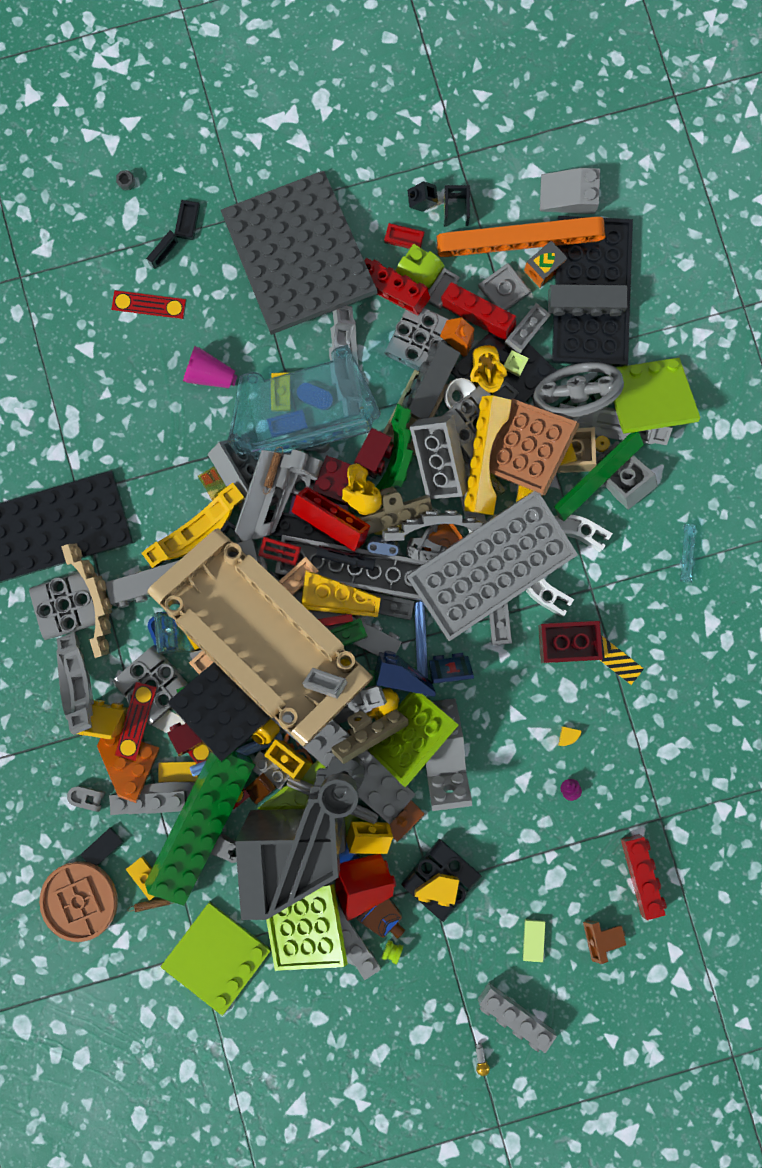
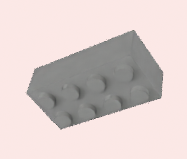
[410,415,468,499]

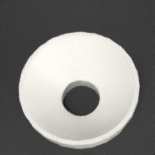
[444,378,476,413]

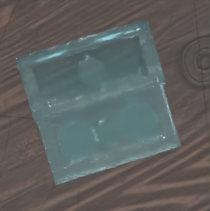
[154,612,192,654]

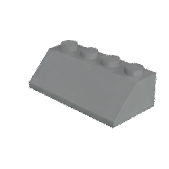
[208,435,279,511]

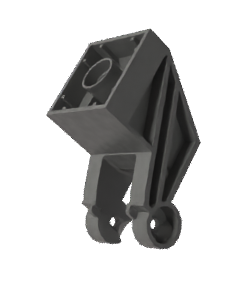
[235,756,365,920]

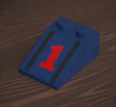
[374,651,436,697]
[429,653,474,684]

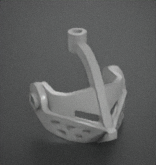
[406,524,447,562]

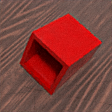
[334,854,396,921]

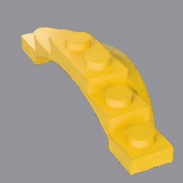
[141,483,246,568]

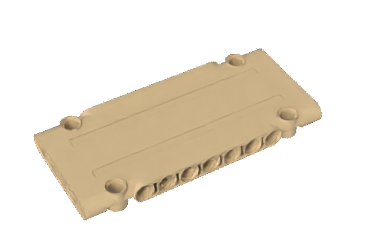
[147,528,373,747]

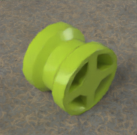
[382,940,403,965]

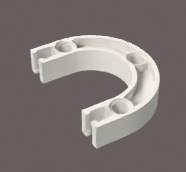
[525,515,613,617]

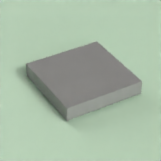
[478,263,531,311]

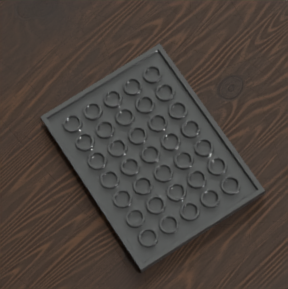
[221,170,377,335]

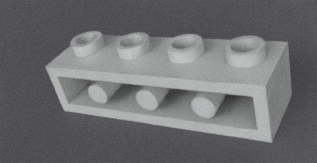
[477,983,557,1054]

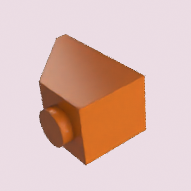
[440,317,474,357]

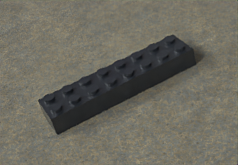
[264,510,345,546]

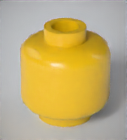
[252,719,280,745]

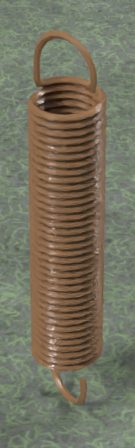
[263,446,283,494]
[127,898,174,912]

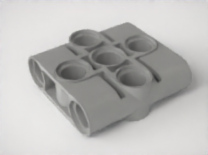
[384,308,449,372]
[443,385,491,464]
[29,573,95,640]
[112,645,188,726]

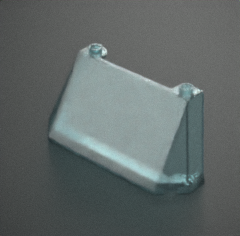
[228,345,381,460]

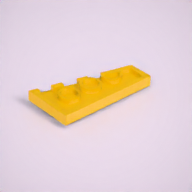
[301,569,381,617]

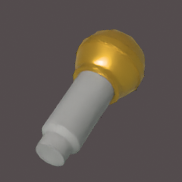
[476,1043,490,1076]

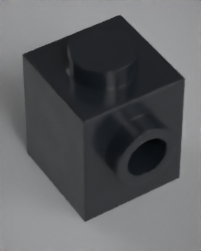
[407,181,438,212]

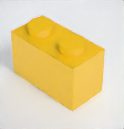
[264,739,312,780]
[346,822,393,854]

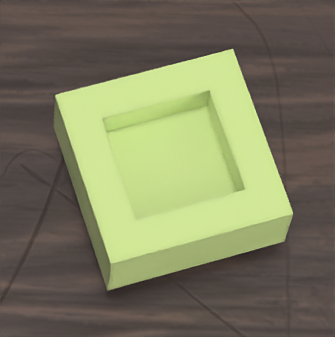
[504,350,529,377]

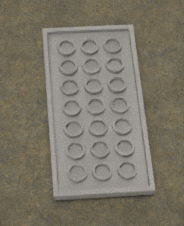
[406,491,578,641]

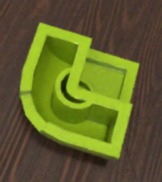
[395,244,444,289]

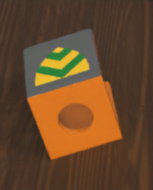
[524,241,567,288]

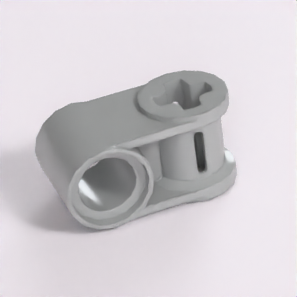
[210,833,237,863]

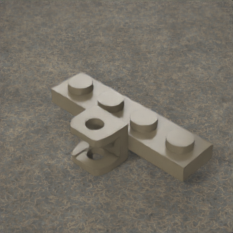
[356,486,433,535]
[331,709,409,764]

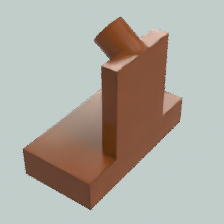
[389,800,425,842]
[583,920,626,964]

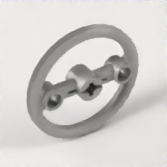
[533,362,624,418]

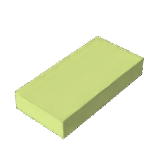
[523,919,545,962]

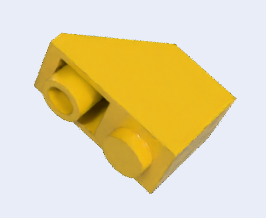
[415,873,459,906]

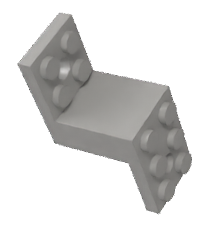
[425,698,472,811]

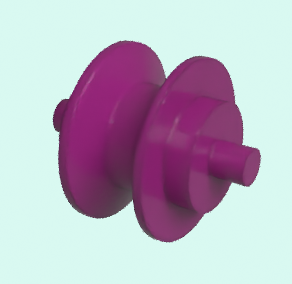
[560,779,582,801]

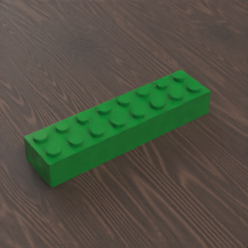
[145,751,255,906]

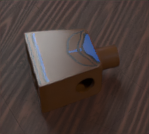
[357,898,405,939]

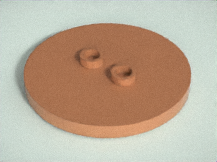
[39,861,118,942]

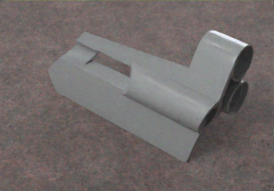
[235,450,323,542]

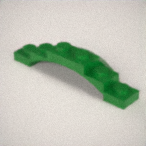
[376,404,413,509]

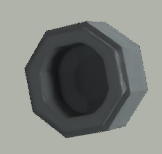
[116,170,135,190]

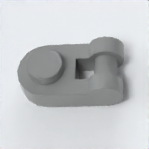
[67,786,105,812]

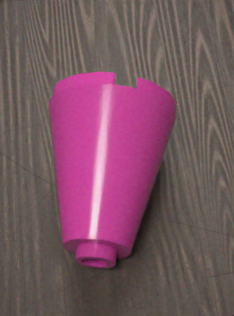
[183,346,238,388]

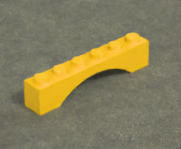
[464,395,512,515]

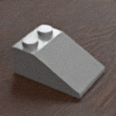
[539,168,600,214]
[596,441,658,510]

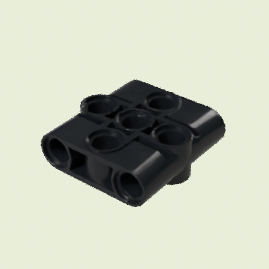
[401,838,482,922]

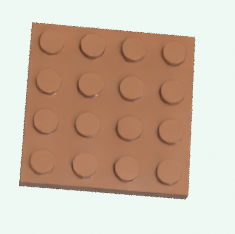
[489,399,580,496]

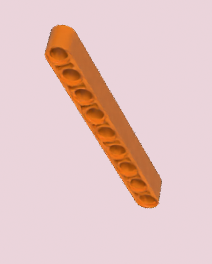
[437,217,605,257]

